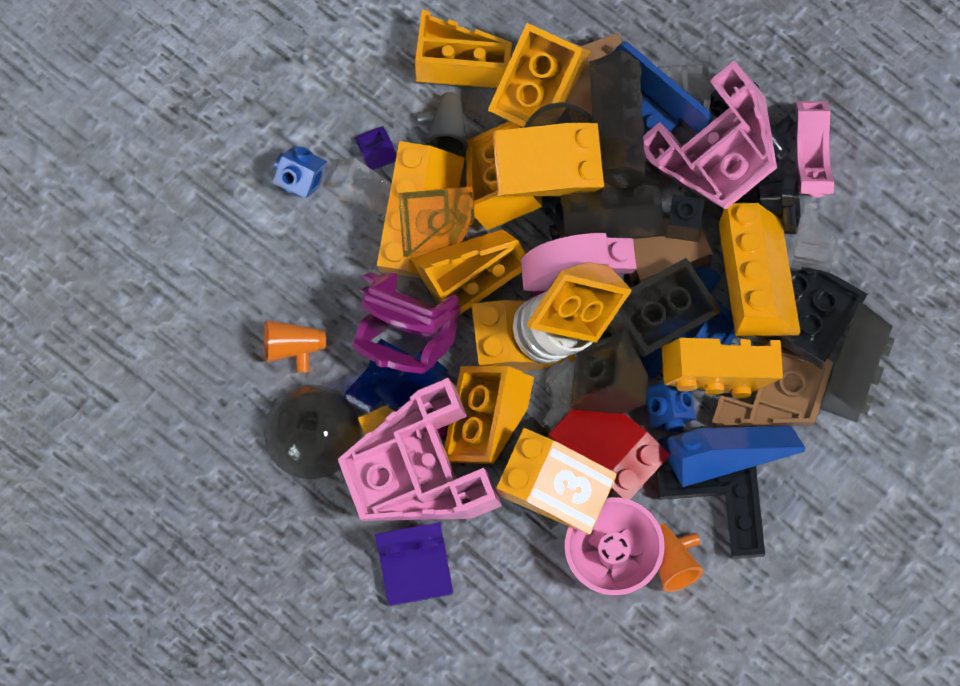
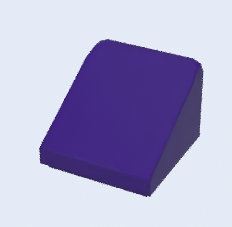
[354,126,397,171]

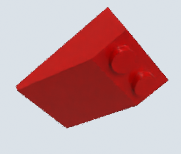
[547,388,671,500]

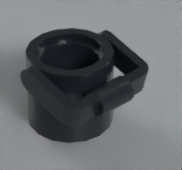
[758,174,801,234]

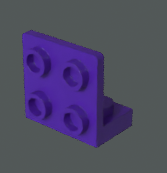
[375,522,453,606]

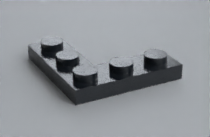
[656,464,765,559]

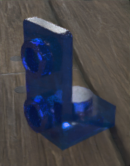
[344,339,409,412]
[375,350,448,411]

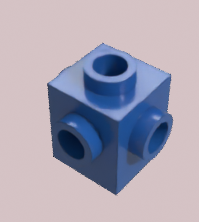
[273,145,328,198]
[644,381,696,432]

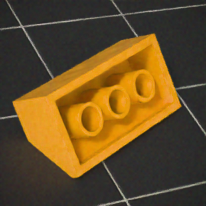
[377,141,465,279]
[718,203,800,336]

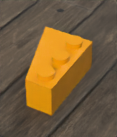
[415,9,512,88]
[410,229,526,315]
[662,338,783,398]

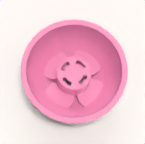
[565,497,665,596]

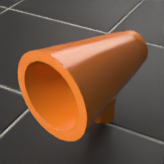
[264,319,326,373]
[658,524,704,592]

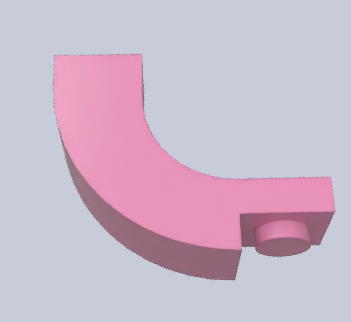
[795,101,834,197]
[521,233,637,291]

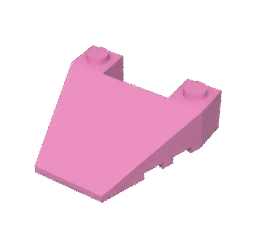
[636,60,777,209]
[338,378,502,521]

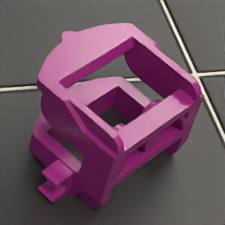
[352,272,461,374]

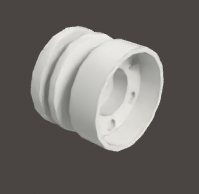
[512,290,593,364]

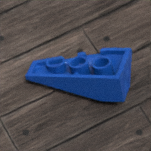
[658,426,805,487]

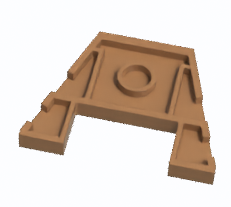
[711,336,833,427]

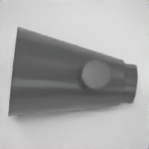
[418,92,468,155]

